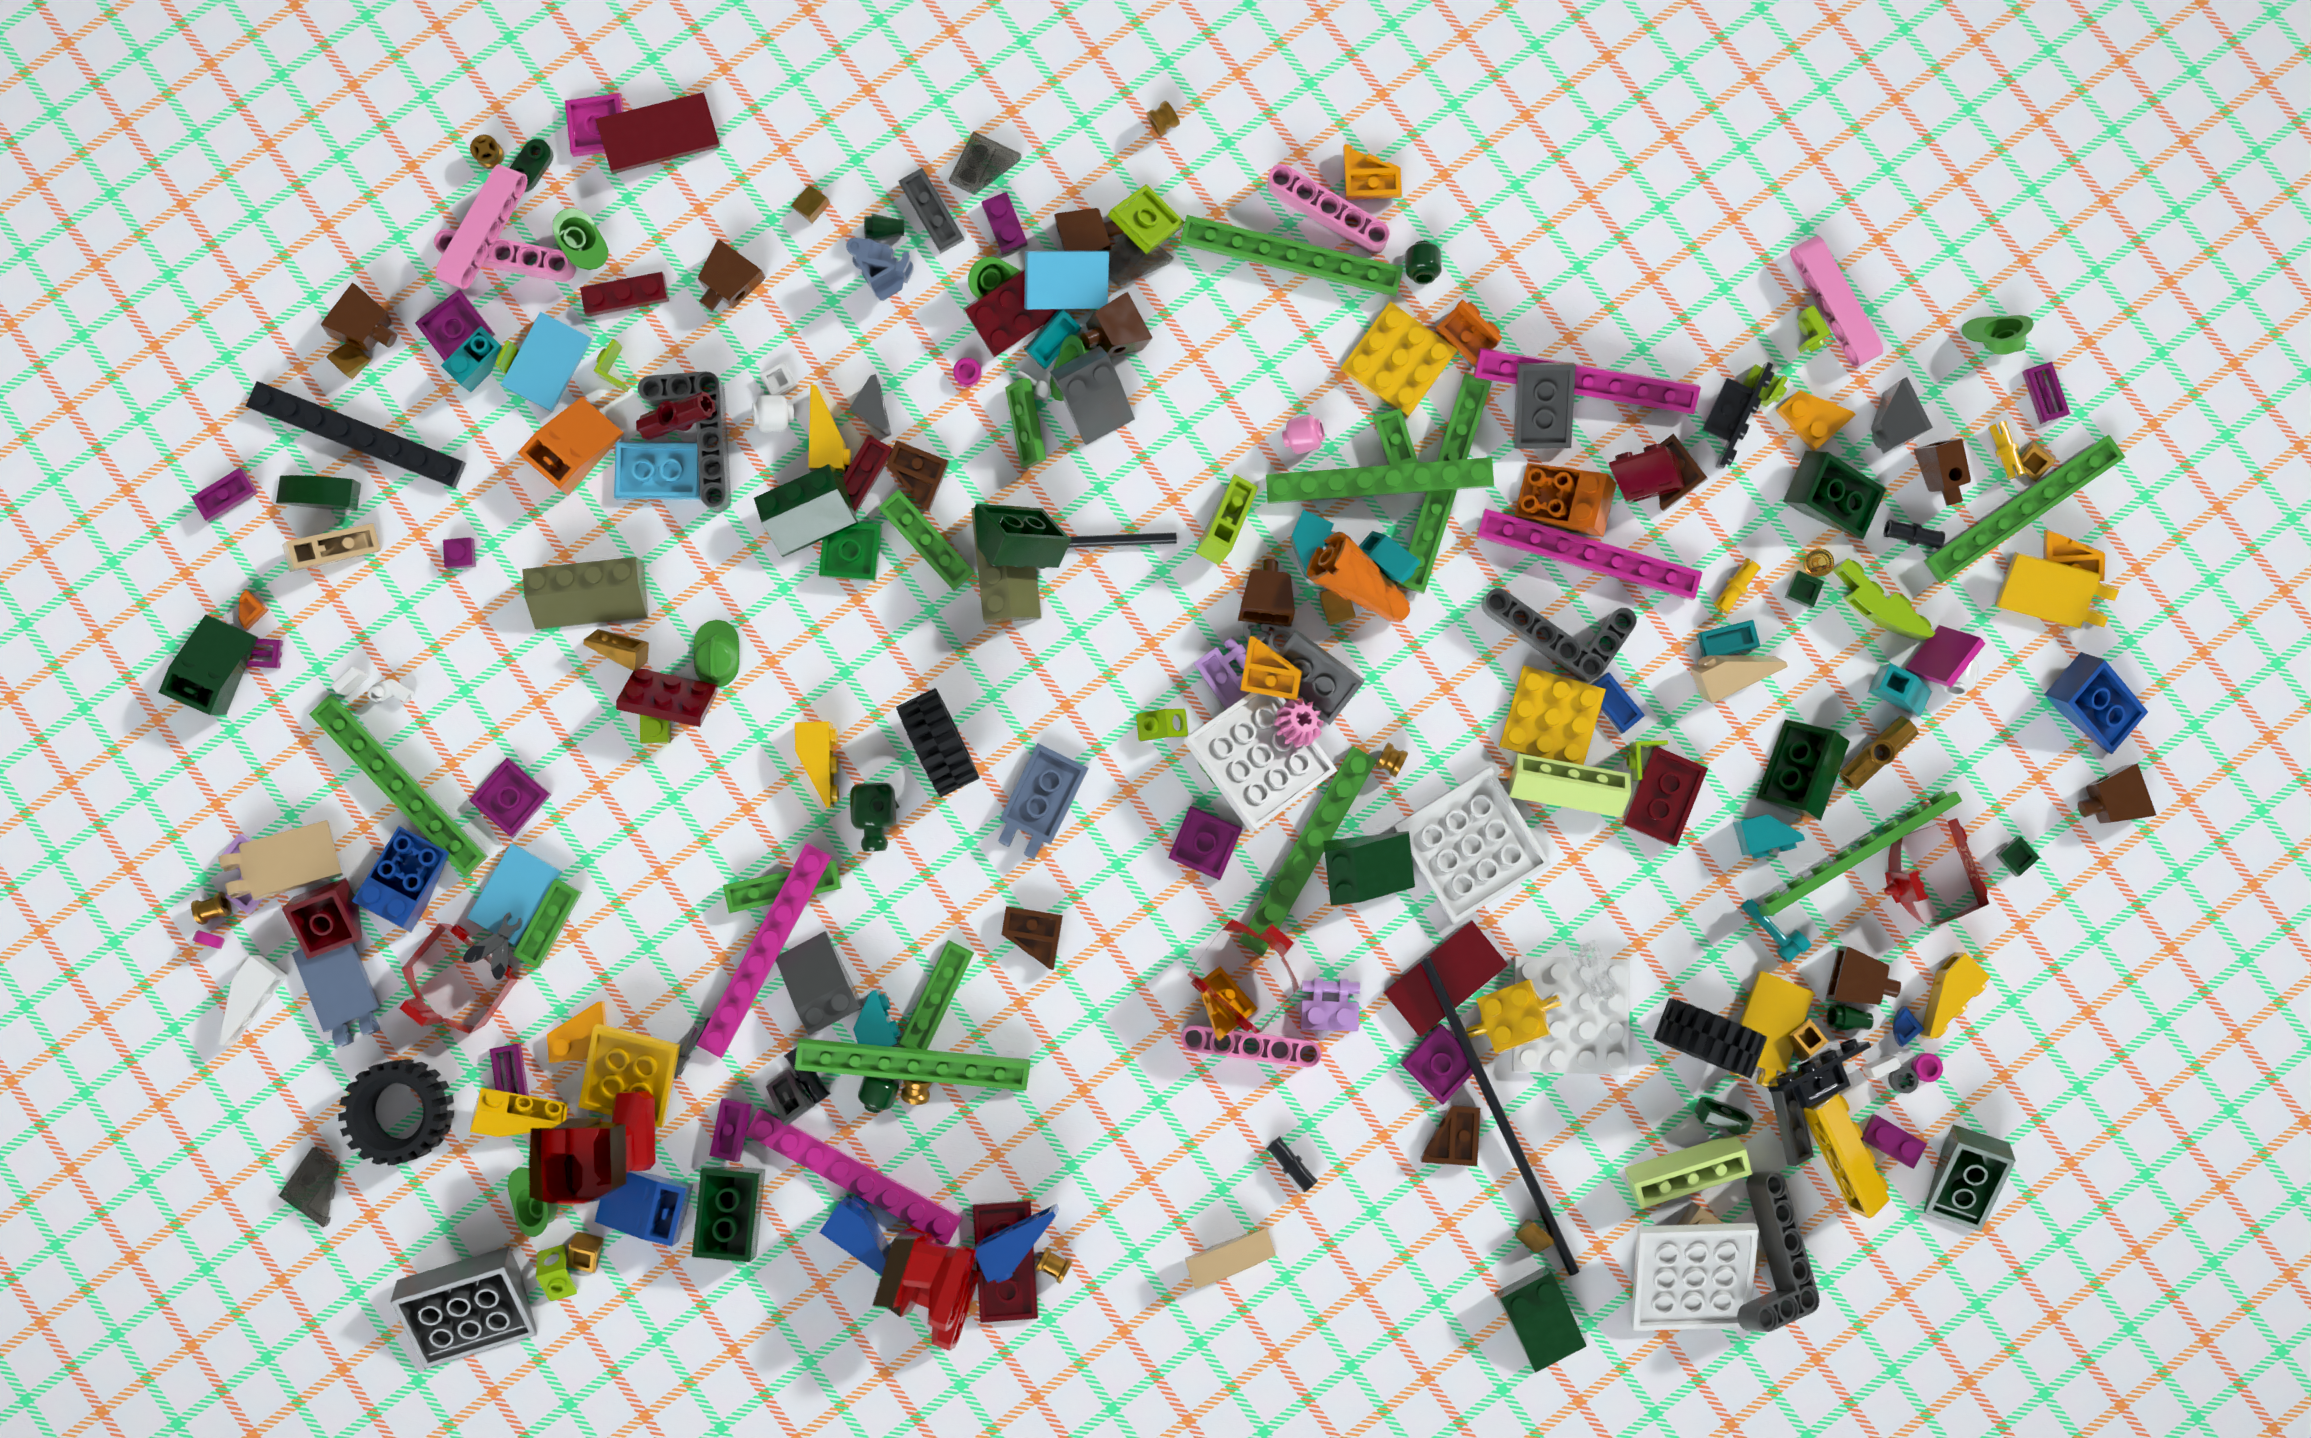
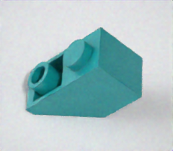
[441,326,502,393]
[1290,510,1334,578]
[1358,531,1421,584]
[1867,663,1932,717]
[1733,814,1805,859]
[853,989,901,1047]

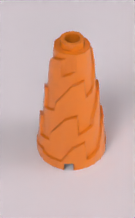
[1306,532,1410,622]

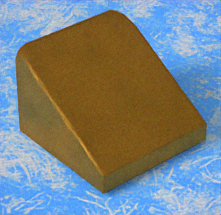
[791,185,830,224]
[326,343,372,380]
[2019,440,2056,482]
[1319,590,1356,626]
[1788,1019,1829,1062]
[1515,1219,1554,1253]
[567,1232,604,1274]

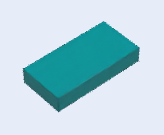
[1024,309,1082,369]
[1697,620,1761,657]

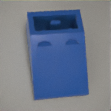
[352,826,450,933]
[594,1171,694,1247]

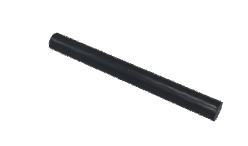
[1068,532,1177,548]

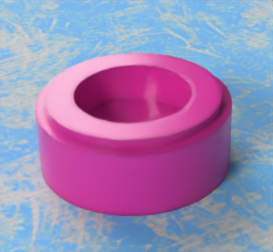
[953,358,982,387]
[192,930,225,949]
[1911,1053,1943,1082]

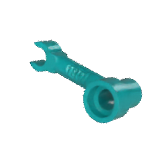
[1740,899,1812,963]

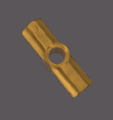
[1838,715,1919,791]

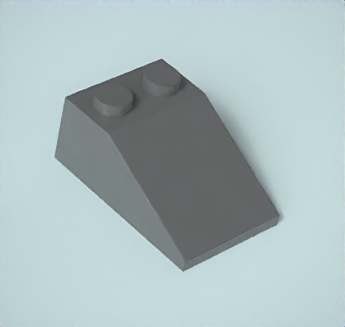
[1050,346,1135,445]
[776,931,864,1035]

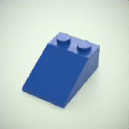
[2044,652,2148,754]
[819,1195,891,1276]
[974,1203,1059,1283]

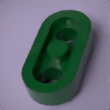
[510,139,553,192]
[1694,1097,1754,1135]

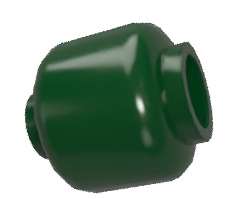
[1405,240,1442,285]
[858,1076,899,1113]

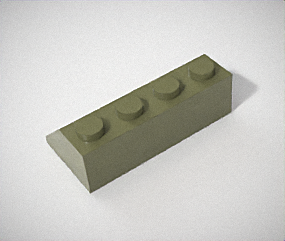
[971,505,1041,624]
[522,557,649,630]

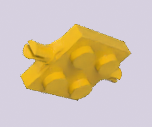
[1466,979,1562,1054]

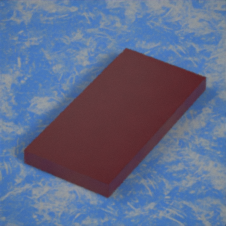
[595,92,720,174]
[1383,920,1508,1037]
[973,1200,1038,1323]

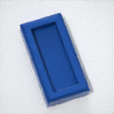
[1593,672,1645,734]

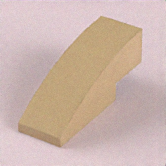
[1185,1227,1276,1289]

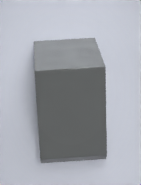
[849,374,892,435]
[766,1070,815,1126]

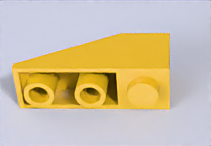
[795,721,839,809]
[1920,952,1991,1040]
[470,1087,568,1137]

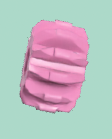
[1273,698,1324,748]

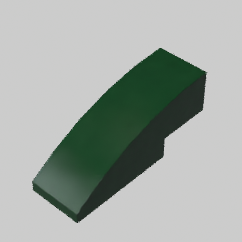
[276,475,361,511]

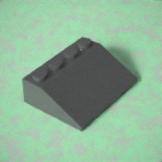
[390,1246,537,1369]

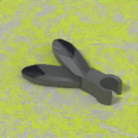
[463,912,522,980]
[674,1017,710,1079]

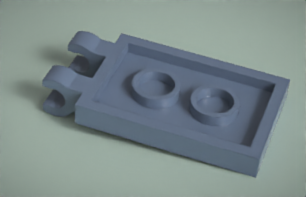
[998,743,1089,860]
[292,943,380,1047]

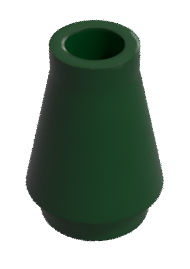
[864,213,904,241]
[1827,1003,1874,1032]

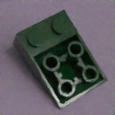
[158,614,258,715]

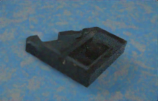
[949,131,1022,195]
[1108,233,1174,286]
[278,1146,340,1227]

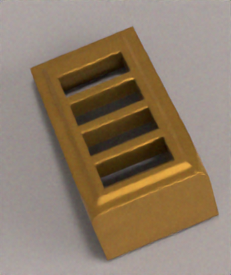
[583,629,649,671]

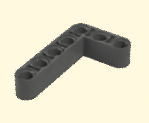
[638,371,731,512]
[1481,588,1637,682]
[1737,1171,1820,1332]

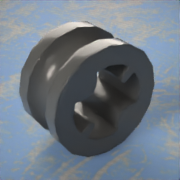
[1888,1067,1919,1094]

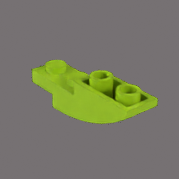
[1832,558,1936,641]

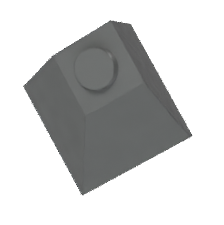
[1871,377,1933,454]

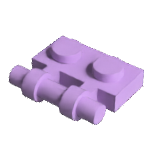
[1194,637,1249,710]
[1300,978,1360,1032]

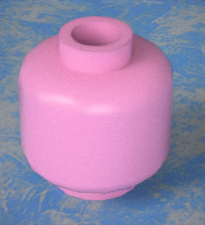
[1282,414,1325,454]

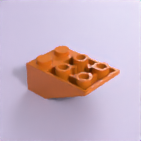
[517,397,624,496]
[1514,463,1617,537]

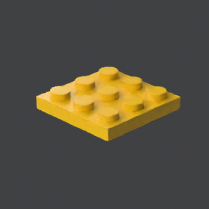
[1340,301,1458,419]
[1499,665,1606,765]
[578,1024,681,1128]

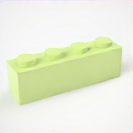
[1509,753,1631,817]
[1624,1134,1752,1209]

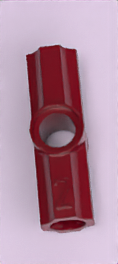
[636,392,715,440]

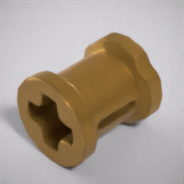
[191,892,232,925]
[1035,1247,1072,1284]

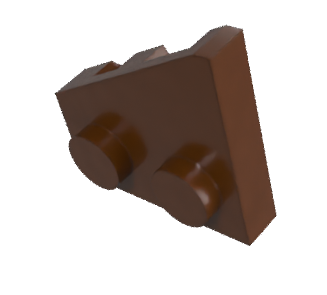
[1659,433,1708,512]
[886,440,949,512]
[1001,906,1063,970]
[1420,1105,1480,1166]

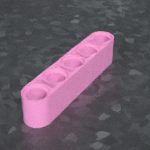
[436,164,527,290]
[1267,164,1390,254]
[434,229,576,282]
[1790,235,1883,367]
[1181,1024,1322,1067]

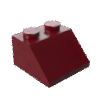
[282,878,362,959]

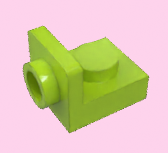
[1796,305,1831,353]
[1742,364,1788,407]
[639,714,671,744]

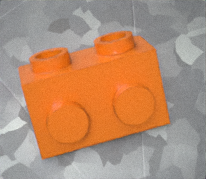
[1435,299,1502,367]

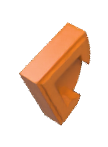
[238,589,269,630]

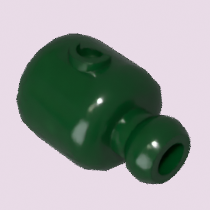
[850,783,900,852]

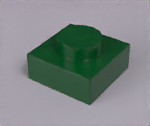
[1784,570,1824,609]
[1996,836,2040,877]

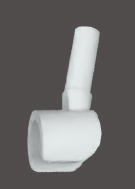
[1016,370,1051,401]

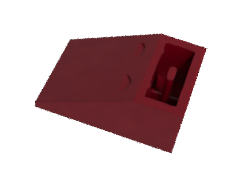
[1608,443,1685,504]

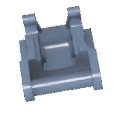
[846,237,914,301]

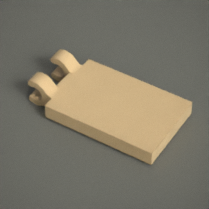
[218,820,343,901]

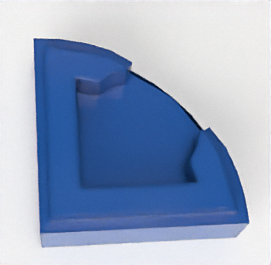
[1893,1006,1924,1047]

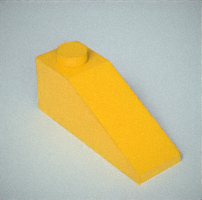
[808,385,851,474]

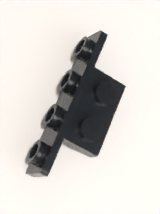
[1702,362,1774,469]
[1767,1039,1871,1108]

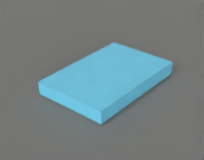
[1024,251,1109,309]
[500,312,592,413]
[614,442,700,500]
[467,843,562,946]

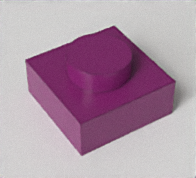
[443,537,476,569]

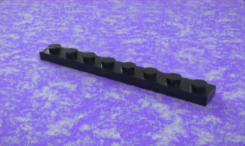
[246,381,466,489]

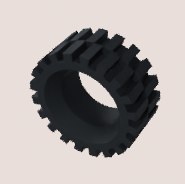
[896,688,980,797]
[1653,998,1768,1079]
[338,1059,454,1166]

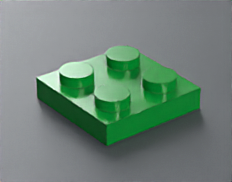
[819,523,882,582]

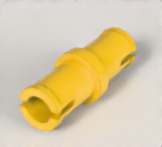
[1988,421,2026,480]
[1713,558,1761,614]

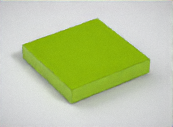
[1108,184,1185,254]

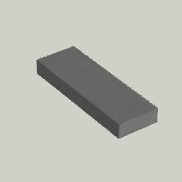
[898,168,964,254]
[1769,1079,1814,1166]

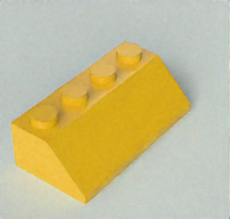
[1803,1093,1890,1219]

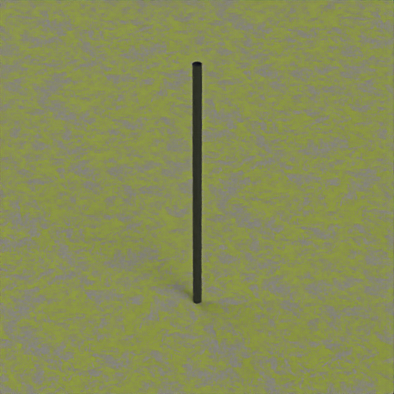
[1420,956,1580,1276]

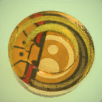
[1803,548,1834,578]

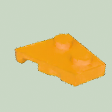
[1343,144,1402,200]
[1776,390,1856,451]
[2043,530,2105,581]
[1240,636,1302,700]
[1200,966,1258,1041]
[547,1001,607,1063]

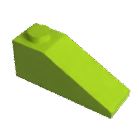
[1195,474,1258,566]

